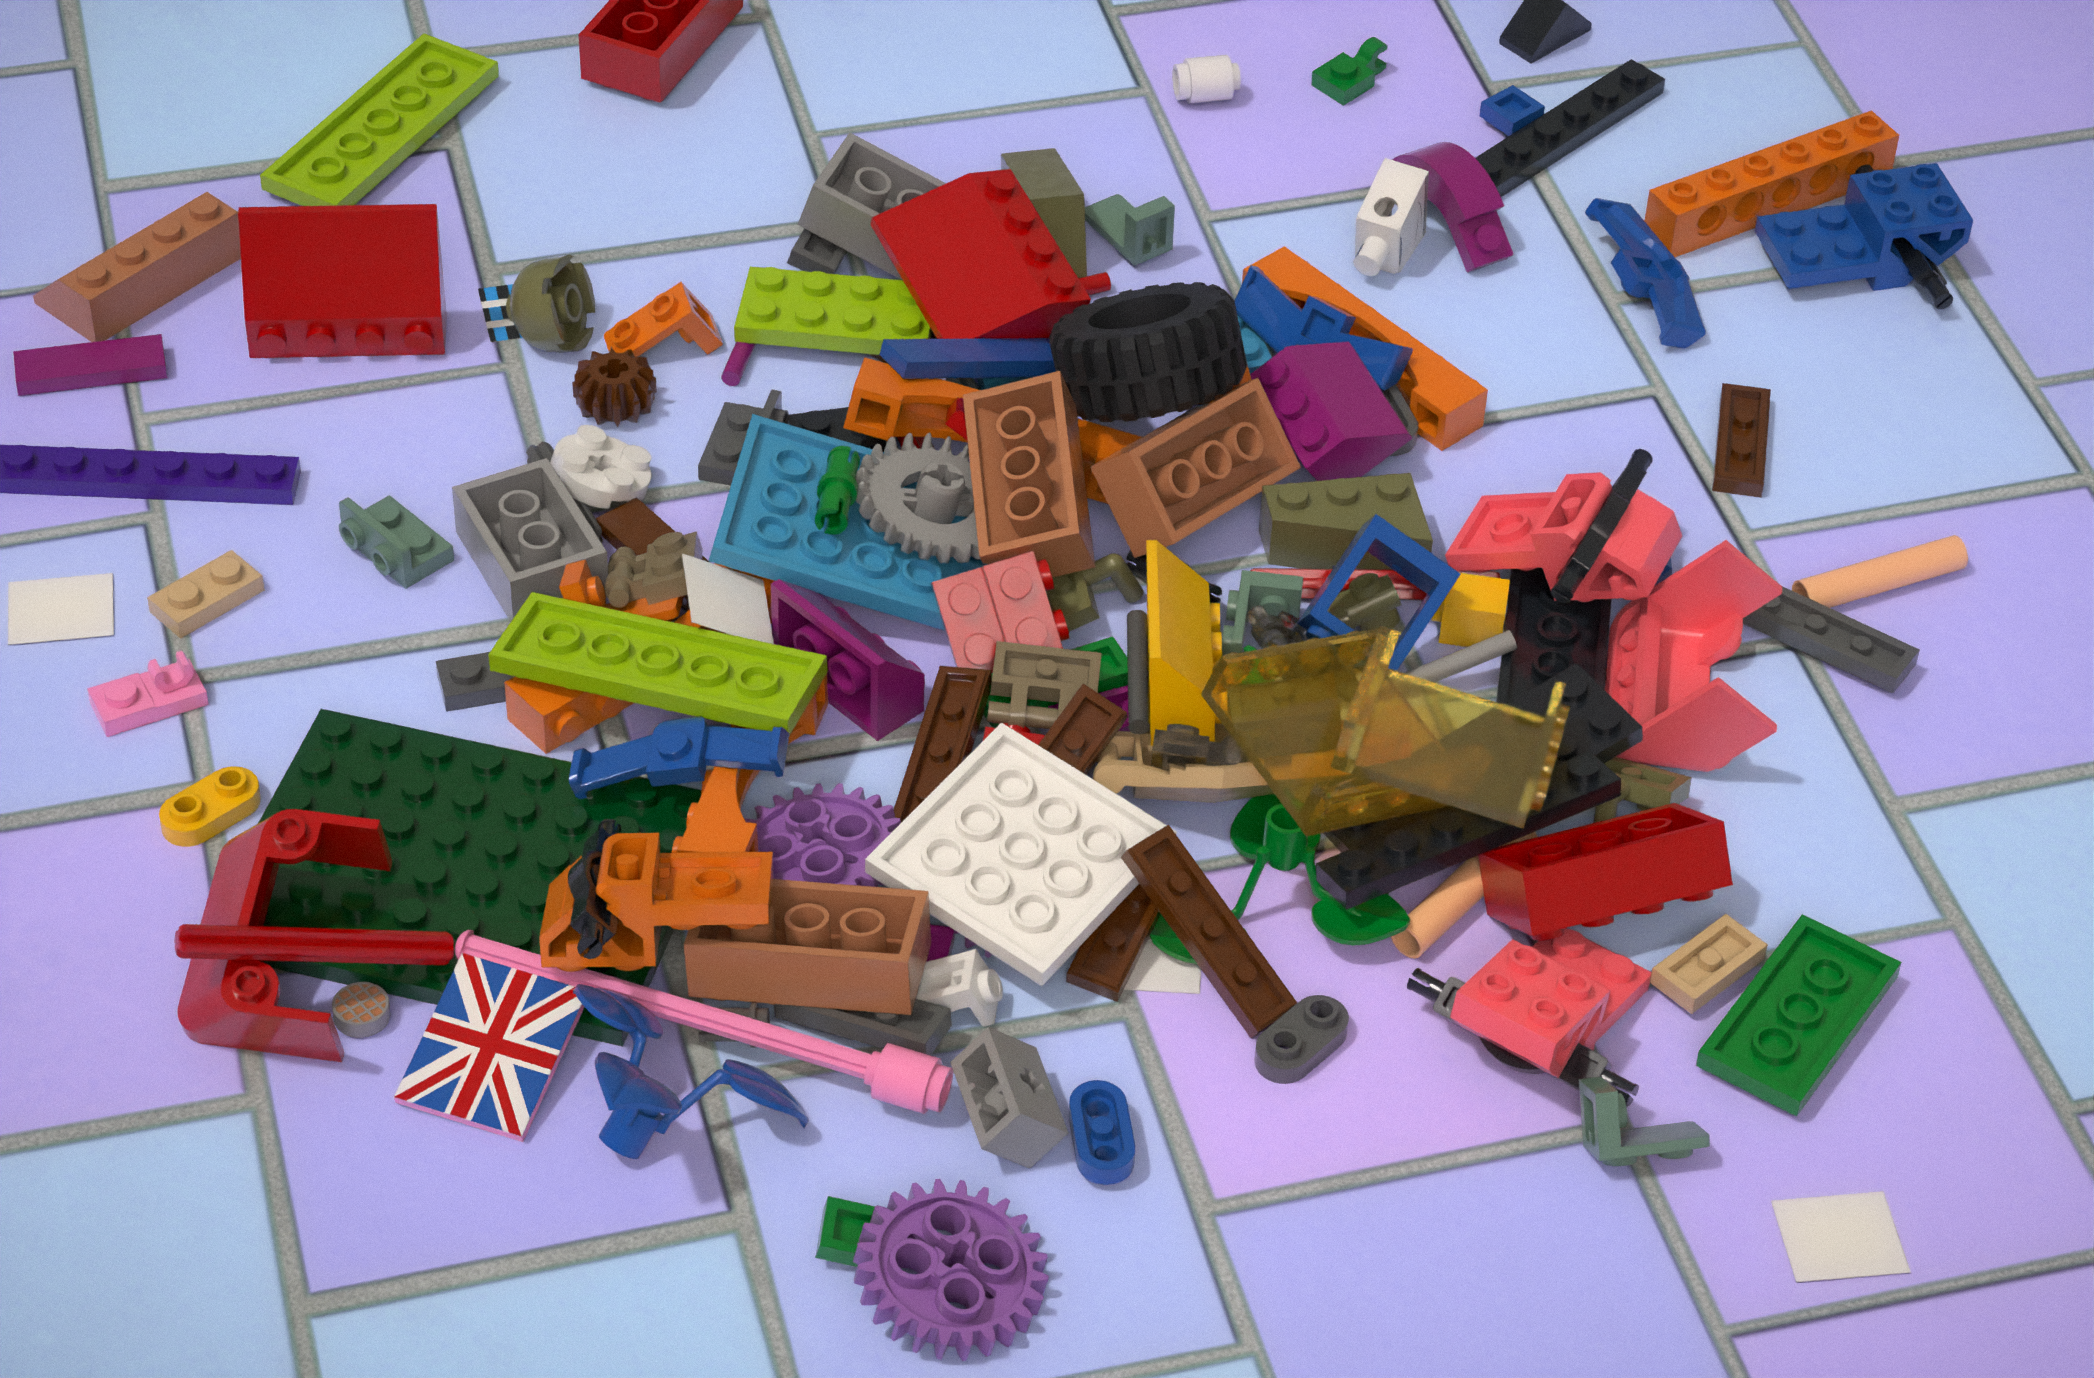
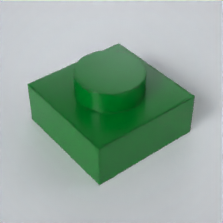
[815,1196,876,1267]

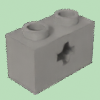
[950,1027,1069,1168]

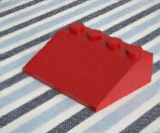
[870,169,1091,339]
[238,204,447,358]

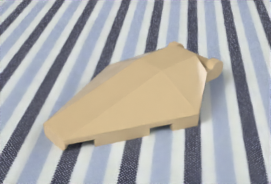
[1093,703,1408,803]

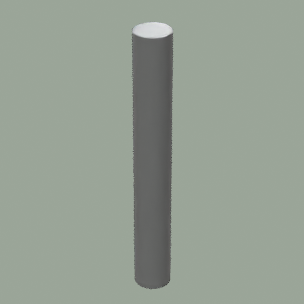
[1127,610,1150,735]

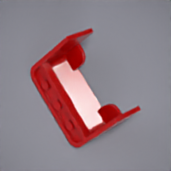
[177,809,393,1062]

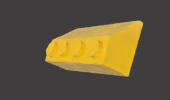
[1146,540,1225,746]

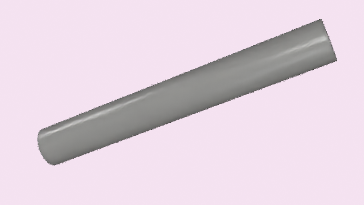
[1365,630,1517,708]

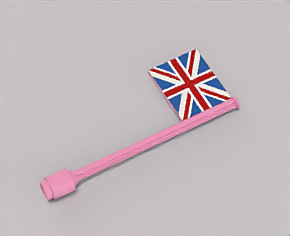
[394,930,954,1142]

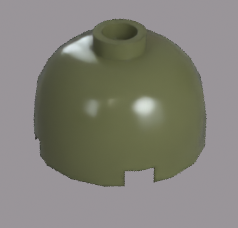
[506,254,595,353]

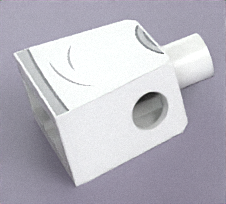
[1353,158,1429,276]

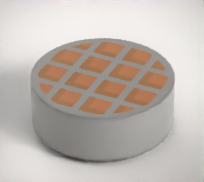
[332,982,391,1038]

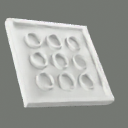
[865,723,1177,986]

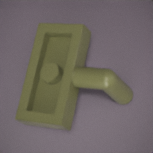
[1046,553,1144,632]
[1593,757,1692,823]

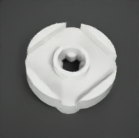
[550,425,652,509]

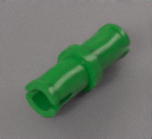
[815,446,860,535]

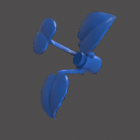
[573,984,809,1159]

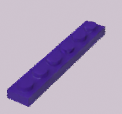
[0,444,301,505]

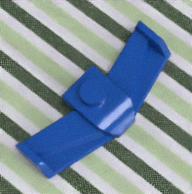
[1585,198,1706,348]
[1234,265,1413,391]
[569,716,790,799]

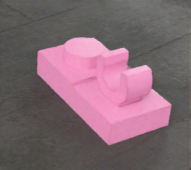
[87,651,209,737]

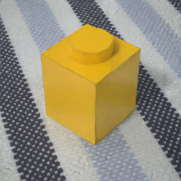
[1431,573,1510,647]

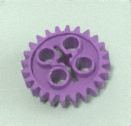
[744,783,901,887]
[853,1179,1049,1361]

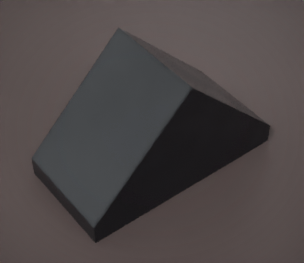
[1499,0,1592,64]

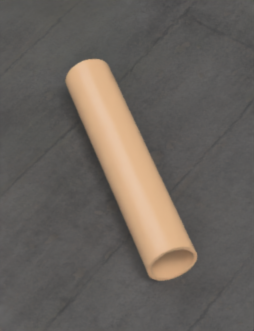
[1792,535,1968,608]
[1391,832,1537,959]

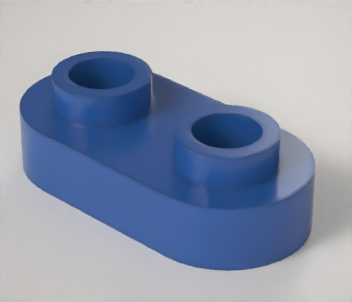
[1069,1080,1135,1185]

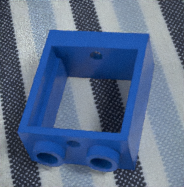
[1297,514,1461,682]

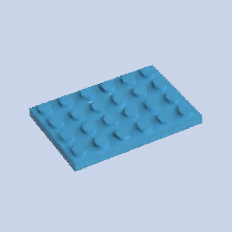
[709,414,988,630]

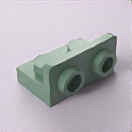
[339,495,454,589]

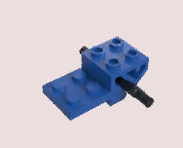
[1755,163,1973,309]

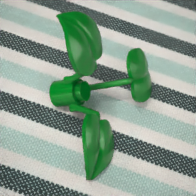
[1150,792,1410,964]

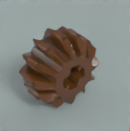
[572,347,657,428]

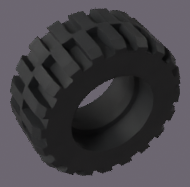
[1049,282,1247,422]

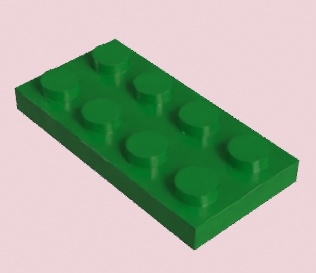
[1696,914,1902,1117]

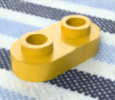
[159,766,261,847]

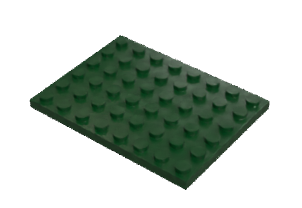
[257,709,701,1047]

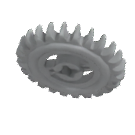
[856,432,980,563]

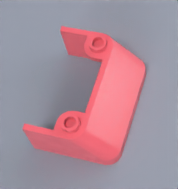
[1605,540,1782,772]

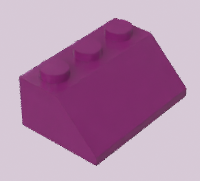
[1250,342,1413,481]
[771,579,925,741]

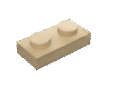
[147,550,265,639]
[1650,914,1768,1014]

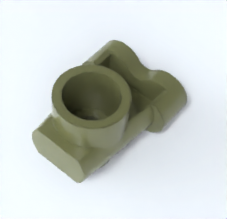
[1327,573,1402,636]

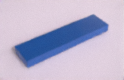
[880,338,1056,379]

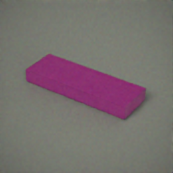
[13,334,167,396]

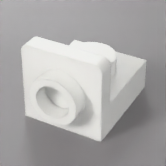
[916,949,1003,1027]

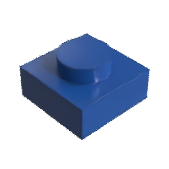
[1479,85,1545,136]

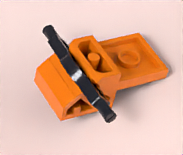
[539,819,773,972]

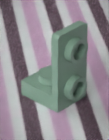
[1085,194,1175,266]
[1222,570,1303,669]
[1579,1077,1710,1166]

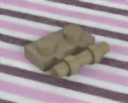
[604,531,703,608]
[987,641,1102,729]

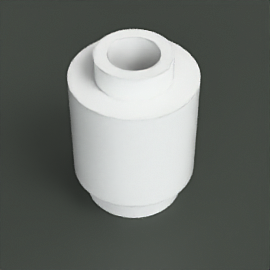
[1172,55,1241,104]

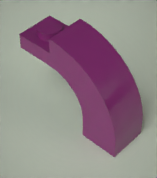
[1392,142,1514,273]

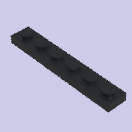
[1475,59,1665,197]
[1316,751,1621,910]

